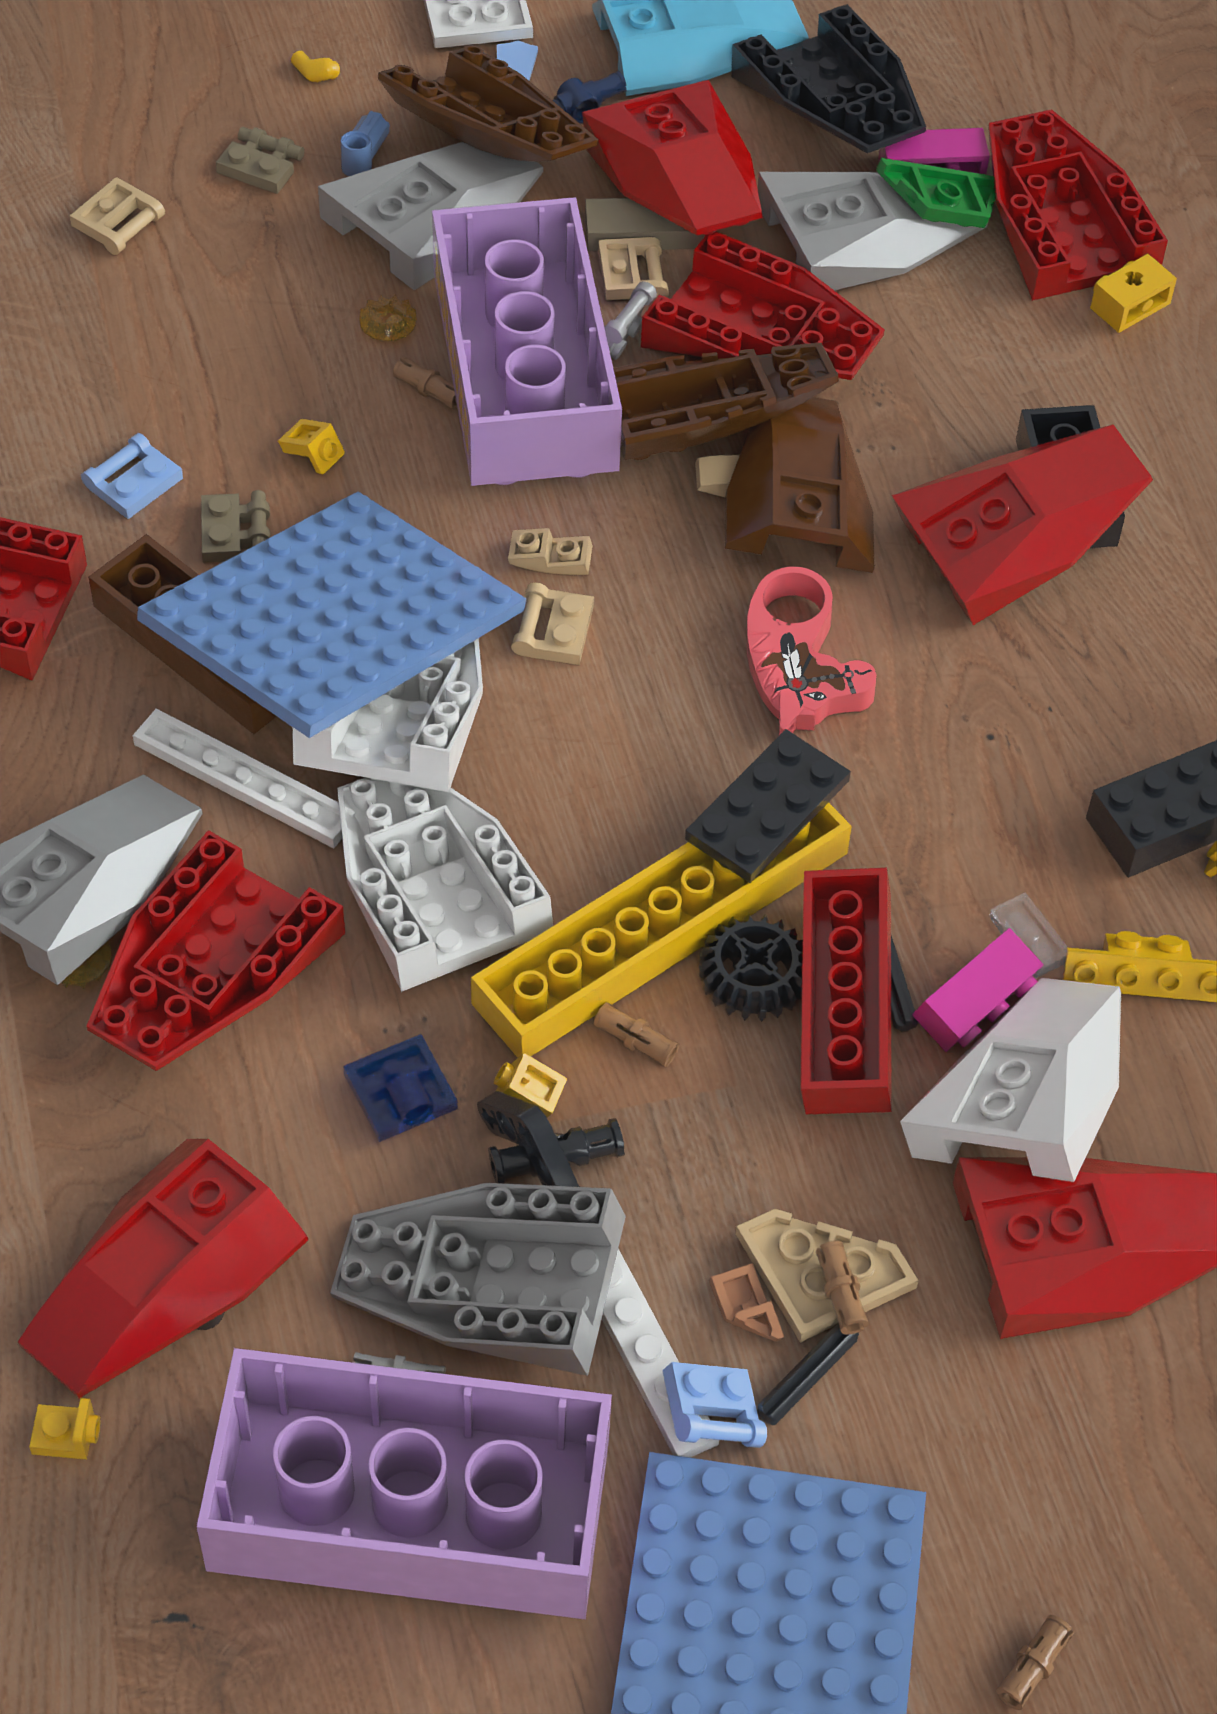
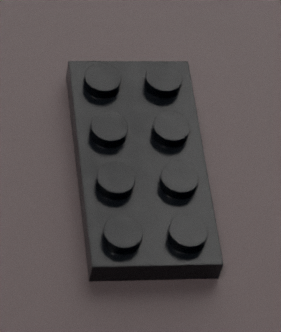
[685,729,851,883]

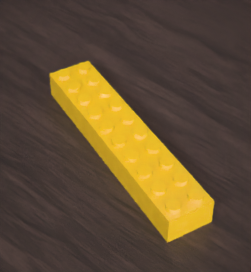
[471,802,852,1058]

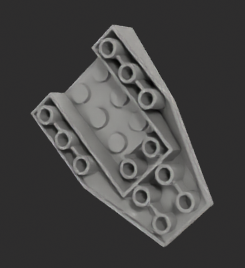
[318,142,543,290]
[757,172,988,291]
[0,775,203,985]
[330,1183,626,1376]

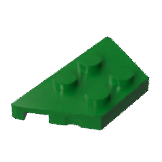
[876,158,996,228]

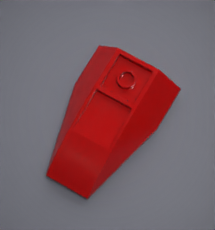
[18,1139,308,1399]

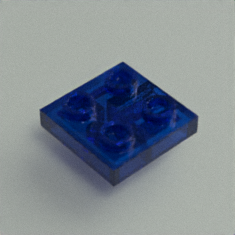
[343,1034,458,1142]

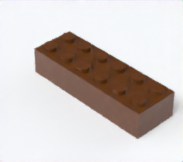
[88,534,277,734]

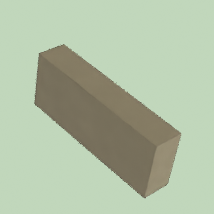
[585,198,705,251]

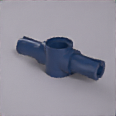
[552,71,627,123]

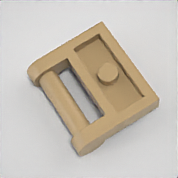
[70,177,165,255]
[598,237,669,302]
[511,583,594,665]

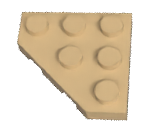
[736,1209,919,1343]

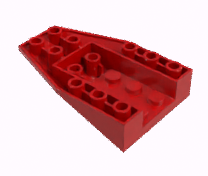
[582,79,762,235]
[988,109,1168,301]
[641,231,885,380]
[892,424,1153,625]
[0,517,87,681]
[86,830,345,1071]
[952,1157,1217,1339]

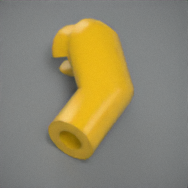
[291,51,340,82]

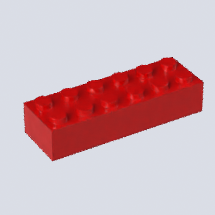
[801,867,892,1115]

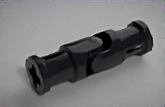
[488,1118,625,1184]

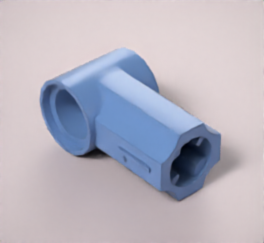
[341,111,390,176]

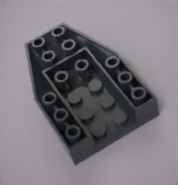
[731,4,926,154]

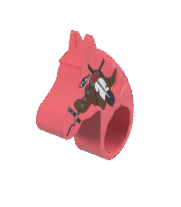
[747,567,876,735]

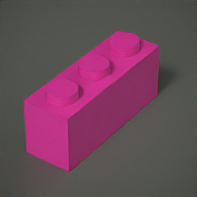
[878,128,990,175]
[912,928,1044,1052]

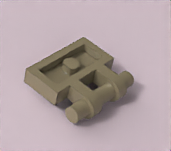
[216,127,305,194]
[201,490,271,563]

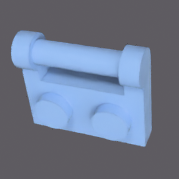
[81,433,183,519]
[662,1362,767,1448]

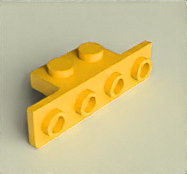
[1062,931,1217,1002]

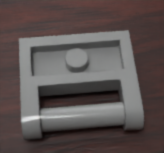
[604,281,657,360]

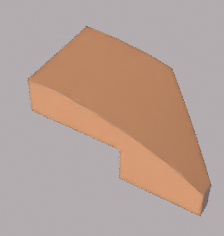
[709,1263,784,1342]

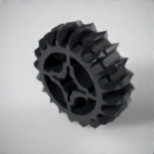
[699,913,803,1022]

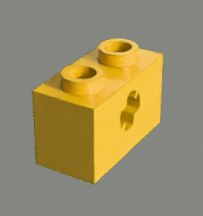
[1090,254,1177,333]

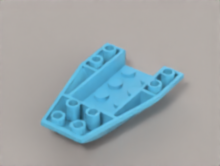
[592,0,809,96]

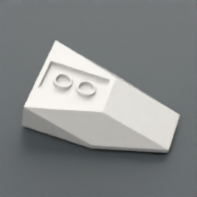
[292,638,483,792]
[337,777,553,992]
[900,978,1121,1182]

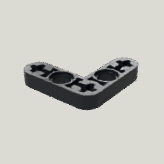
[477,1091,580,1187]

